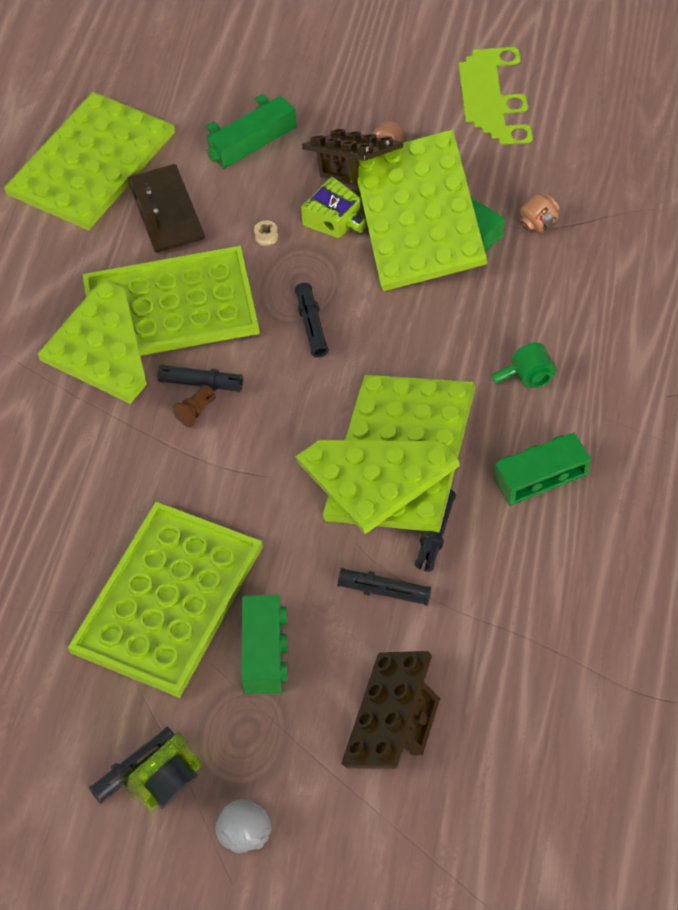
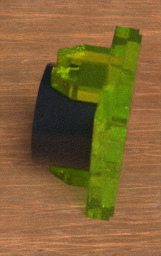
[127,733,201,812]

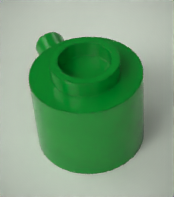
[491,342,557,388]

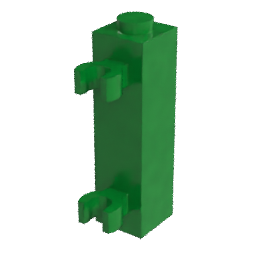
[205,94,297,169]

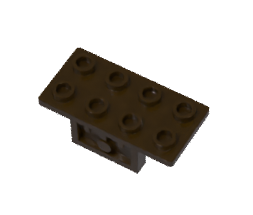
[302,129,404,183]
[128,164,205,253]
[342,651,440,769]

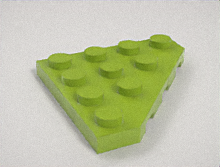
[38,278,147,404]
[295,440,460,534]

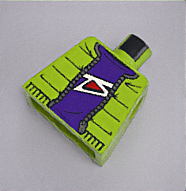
[301,177,367,238]

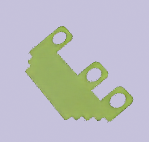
[458,47,533,145]

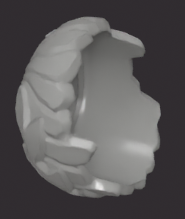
[215,799,272,854]

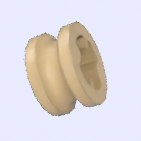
[254,220,278,246]

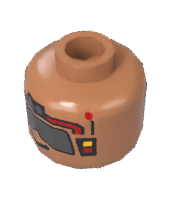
[520,194,560,233]

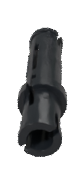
[295,282,329,358]
[157,364,243,392]
[415,489,456,572]
[337,568,432,606]
[88,727,179,804]

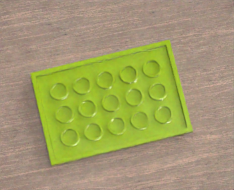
[4,92,175,231]
[357,129,488,291]
[83,246,260,356]
[323,375,475,532]
[68,502,263,698]

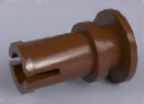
[172,385,216,427]

